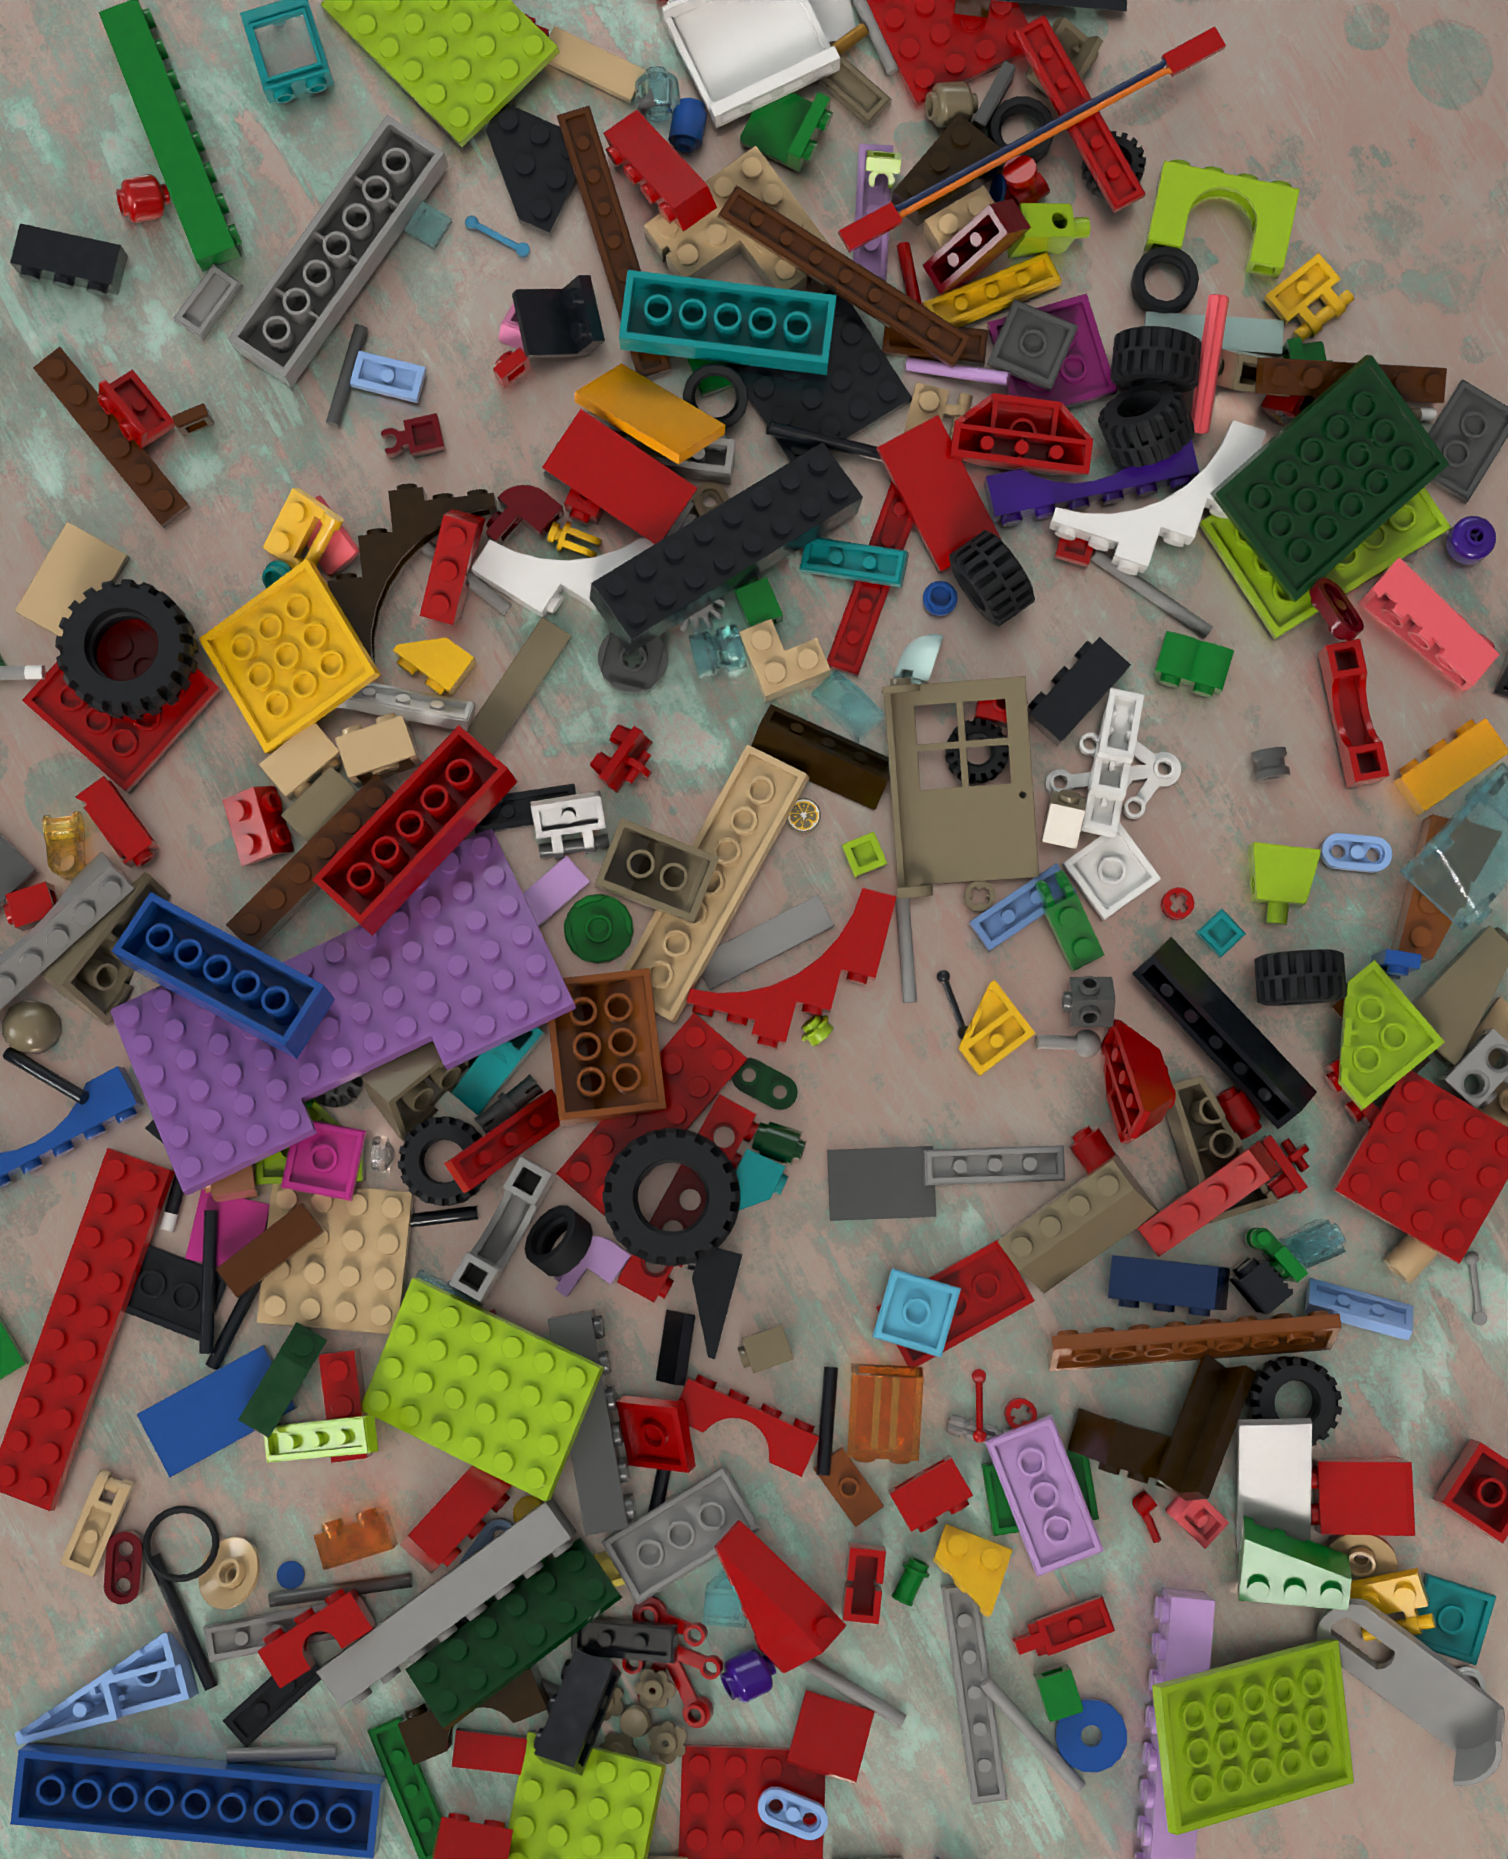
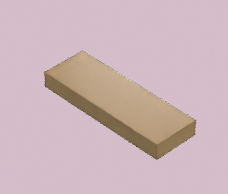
[548,26,646,104]

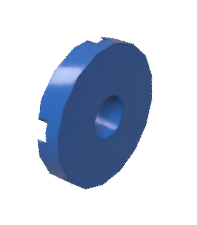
[1055,1698,1127,1773]

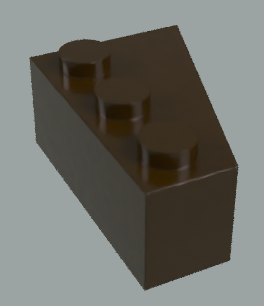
[891,114,1007,226]

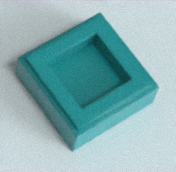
[1195,909,1246,959]

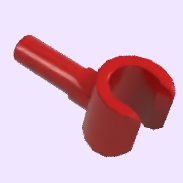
[1132,1490,1161,1543]

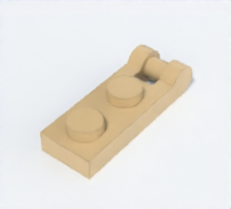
[60,1469,135,1577]

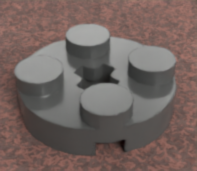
[598,632,668,695]

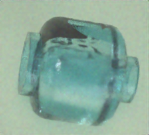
[635,66,680,122]

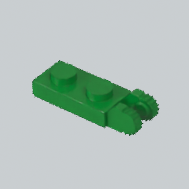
[1035,870,1104,971]

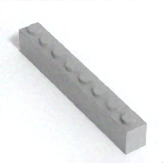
[316,1498,577,1708]

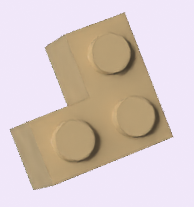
[739,619,831,703]

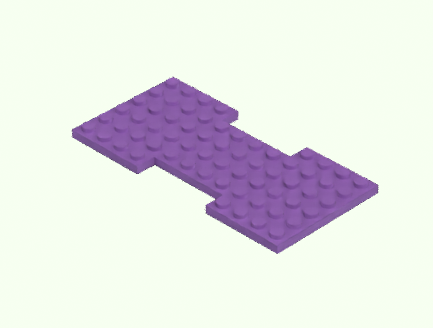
[111,829,576,1196]

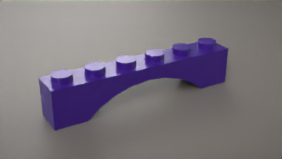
[984,437,1199,526]

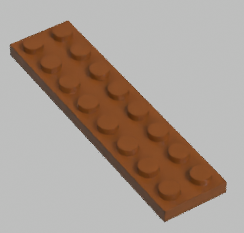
[1048,1310,1342,1372]

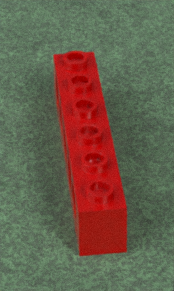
[617,1094,759,1303]

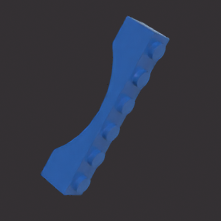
[0,1066,144,1188]

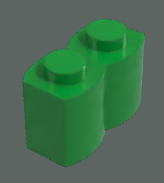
[1153,631,1234,698]

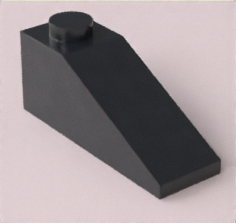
[687,1248,742,1359]

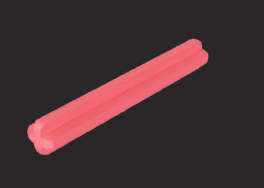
[1191,294,1229,434]

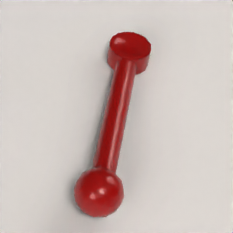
[972,1369,987,1443]

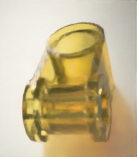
[42,811,87,881]

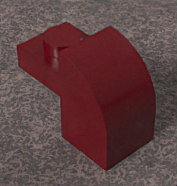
[485,485,564,545]

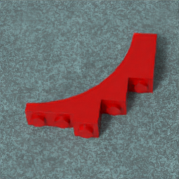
[686,888,897,1049]

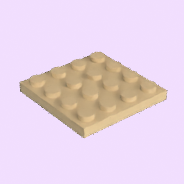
[257,1184,414,1334]

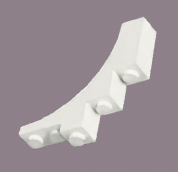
[1049,420,1266,575]
[471,501,697,618]

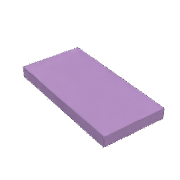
[985,1415,1104,1577]

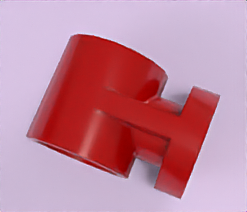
[1002,155,1050,206]

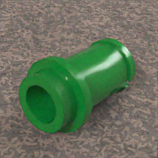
[891,1557,930,1606]

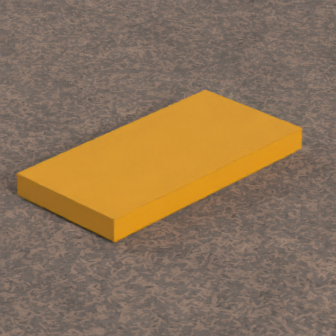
[574,363,726,465]

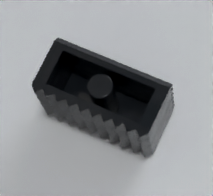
[1229,1256,1293,1315]

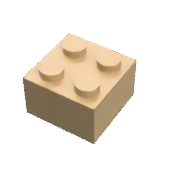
[335,713,423,788]

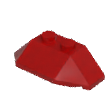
[950,393,1094,475]
[1101,1019,1176,1144]

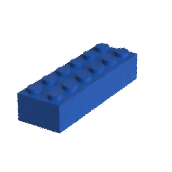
[112,892,335,1059]

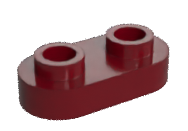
[1309,578,1364,641]
[104,1530,144,1605]

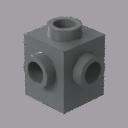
[1062,976,1116,1027]

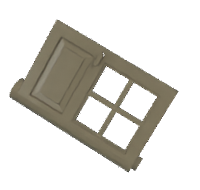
[882,676,1039,898]

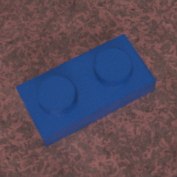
[1371,949,1422,979]

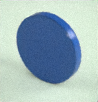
[277,1561,305,1589]

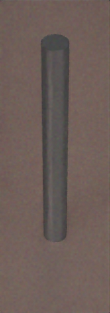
[268,1573,413,1607]

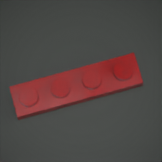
[444,1089,560,1193]

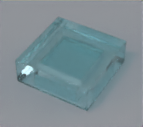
[404,201,453,251]

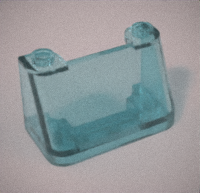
[1399,762,1508,930]

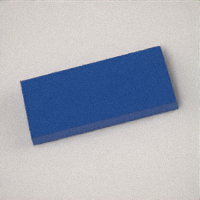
[137,1345,298,1478]

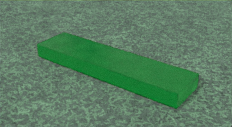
[367,1714,443,1859]

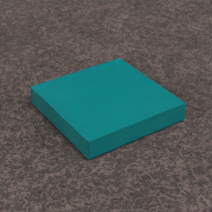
[1414,1573,1497,1665]

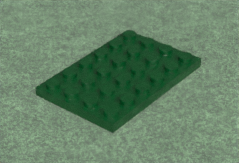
[1210,355,1450,602]

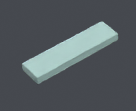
[1144,311,1284,357]

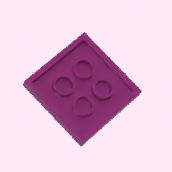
[987,293,1117,408]

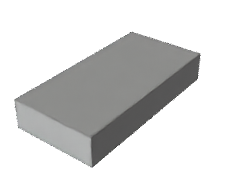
[173,264,243,341]

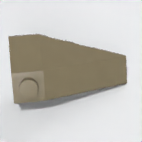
[40,872,170,1025]
[362,1041,479,1141]

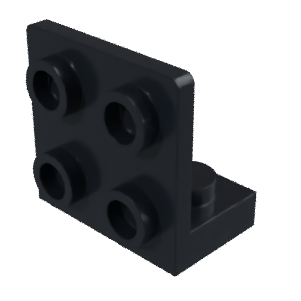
[512,275,605,358]

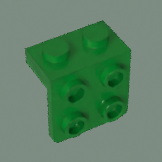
[740,92,833,172]

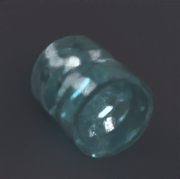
[688,624,747,680]

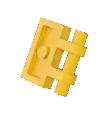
[1264,253,1355,342]
[1350,1567,1436,1642]

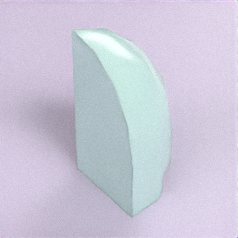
[893,634,943,684]

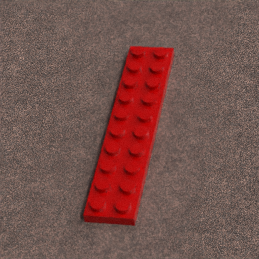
[0,1148,175,1511]

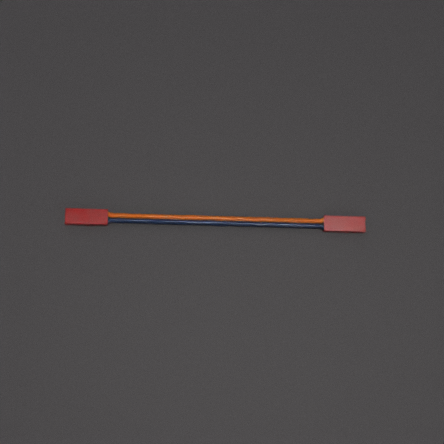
[838,26,1226,253]

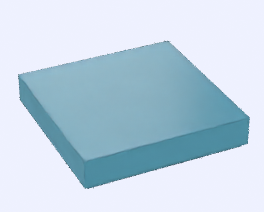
[872,1268,961,1357]

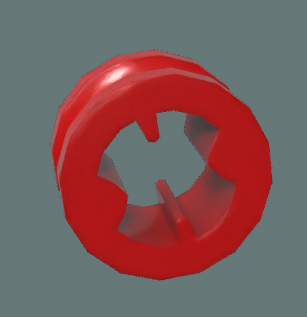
[1161,887,1195,921]
[1004,1398,1037,1429]

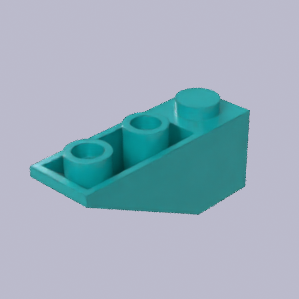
[451,1027,546,1116]

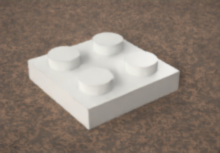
[1062,822,1161,921]

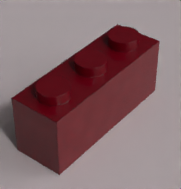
[922,199,1031,294]

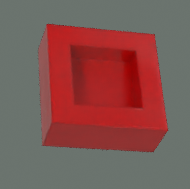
[493,347,531,388]
[1054,537,1093,567]

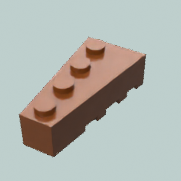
[1390,814,1501,962]

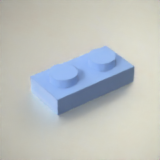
[350,350,427,403]

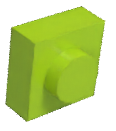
[841,832,888,878]

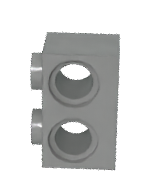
[1438,1028,1508,1109]

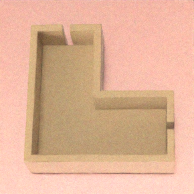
[644,146,831,291]

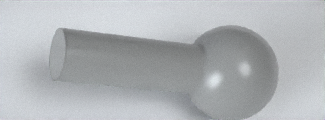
[1035,1029,1101,1057]

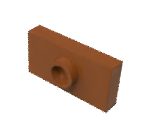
[813,1447,884,1527]

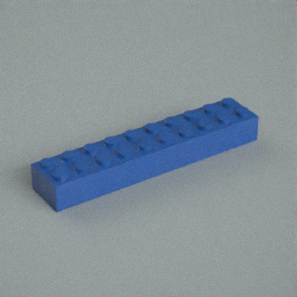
[10,1742,386,1859]

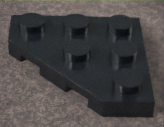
[486,103,577,237]

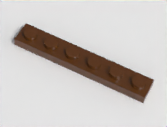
[33,347,190,528]
[1255,357,1447,403]

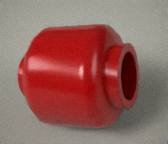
[116,174,170,223]

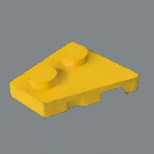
[957,979,1036,1076]
[932,1524,1013,1617]

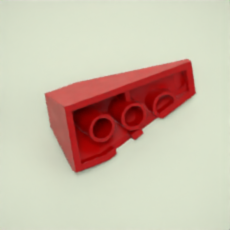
[714,1520,847,1674]

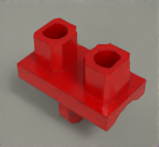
[590,725,653,793]
[1256,1135,1310,1200]

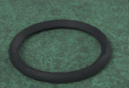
[143,1506,219,1582]

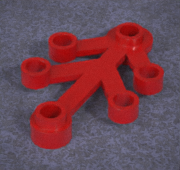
[622,1596,723,1728]

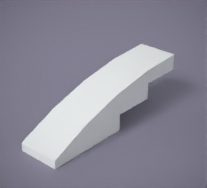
[1081,688,1144,838]

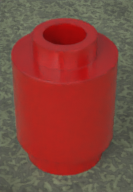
[1216,1086,1262,1140]
[1069,1125,1116,1174]

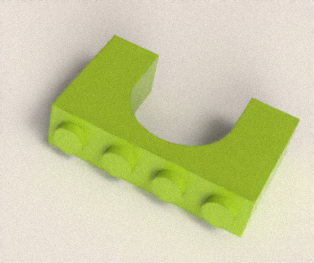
[1144,159,1300,278]

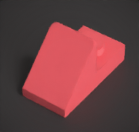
[1165,1495,1229,1549]

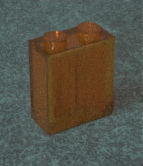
[846,1363,924,1464]

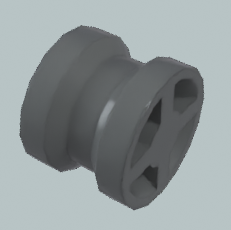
[1251,747,1291,781]

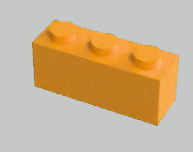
[1393,718,1508,816]

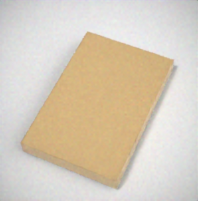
[15,522,129,636]

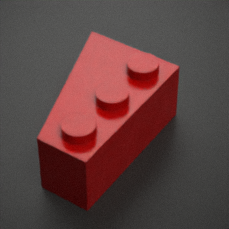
[400,1466,512,1574]

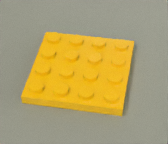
[199,559,381,754]

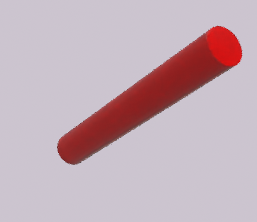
[896,242,922,305]

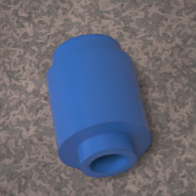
[668,98,707,153]

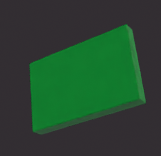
[981,1450,1099,1536]

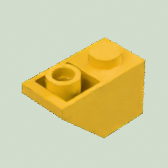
[393,637,477,697]

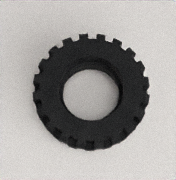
[55,579,199,720]
[602,1128,740,1266]

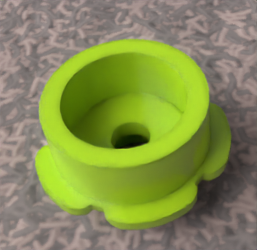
[801,1015,834,1046]

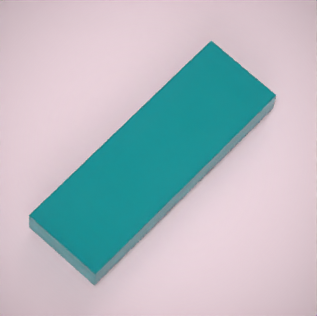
[799,538,909,588]

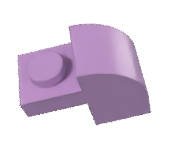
[554,1236,632,1297]

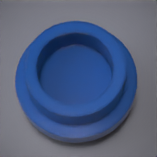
[923,581,958,616]

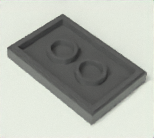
[1428,379,1508,504]
[827,1146,936,1221]

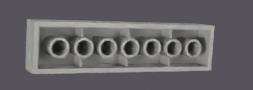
[228,114,448,388]

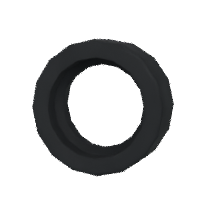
[988,96,1054,163]
[1131,246,1199,314]
[683,363,748,429]
[524,1205,593,1277]

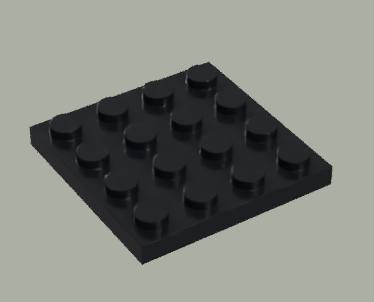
[727,290,912,463]

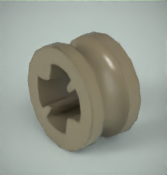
[963,881,996,913]

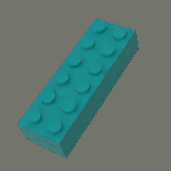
[619,270,836,375]

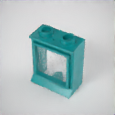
[240,0,334,103]

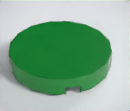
[564,894,634,964]

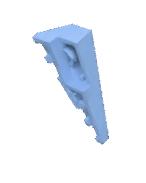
[15,1631,199,1746]

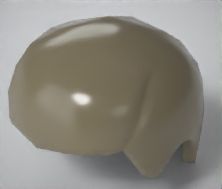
[2,1000,61,1054]

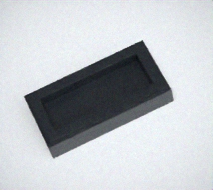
[656,1310,695,1386]

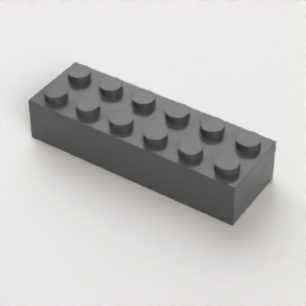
[548,1309,636,1536]

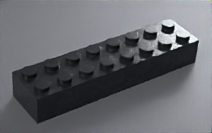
[589,442,863,654]

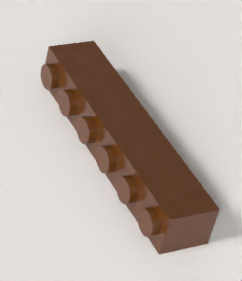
[226,774,395,950]

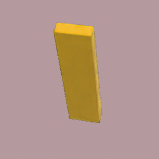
[922,252,1062,328]

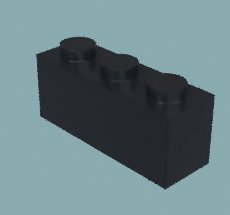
[10,223,128,297]
[1028,637,1131,747]
[534,1650,622,1776]

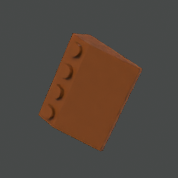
[548,968,666,1126]

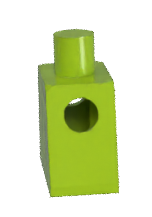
[1007,203,1091,259]
[1248,842,1321,926]

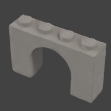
[449,1156,557,1302]

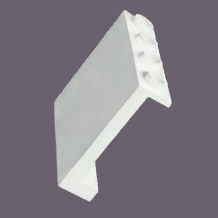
[662,0,840,128]

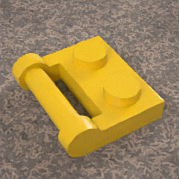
[262,488,344,569]

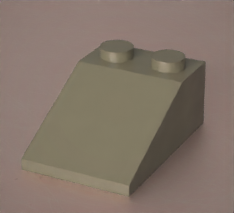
[594,818,719,923]

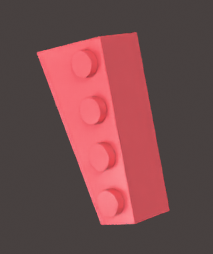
[1358,557,1500,691]

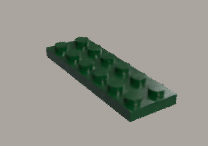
[405,1538,623,1731]

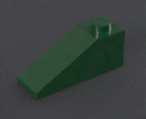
[238,1322,327,1438]

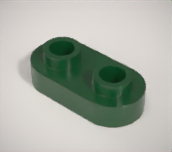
[732,1058,798,1110]

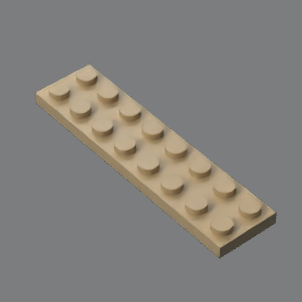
[623,745,810,1023]

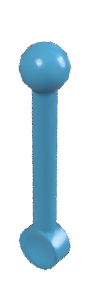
[465,215,530,258]

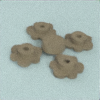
[599,1668,688,1764]

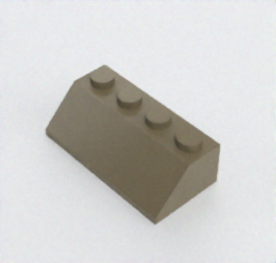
[998,1154,1159,1293]

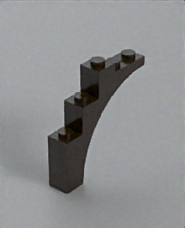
[327,483,498,664]

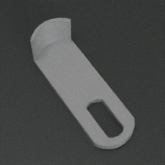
[1317,1599,1505,1786]

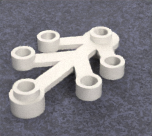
[1045,733,1181,819]

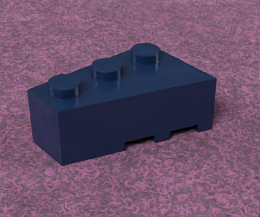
[1108,1255,1230,1316]

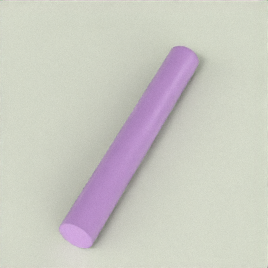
[906,357,1010,386]

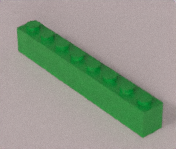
[99,0,242,272]

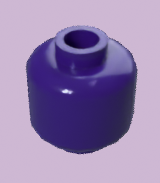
[1446,516,1496,565]
[720,1648,776,1703]

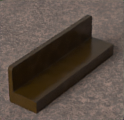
[751,704,890,810]
[1155,1354,1256,1501]

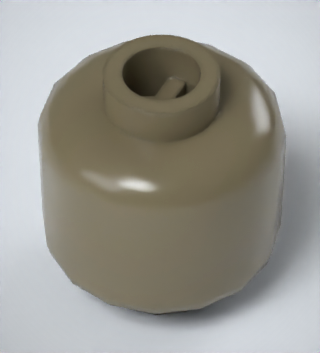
[925,81,978,128]

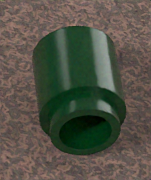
[752,1121,807,1165]

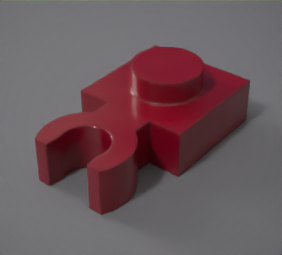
[381,413,446,457]

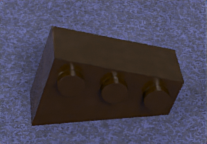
[1067,1408,1171,1490]

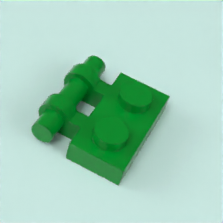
[1244,1227,1308,1283]

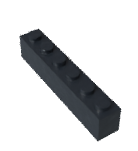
[1132,937,1317,1129]

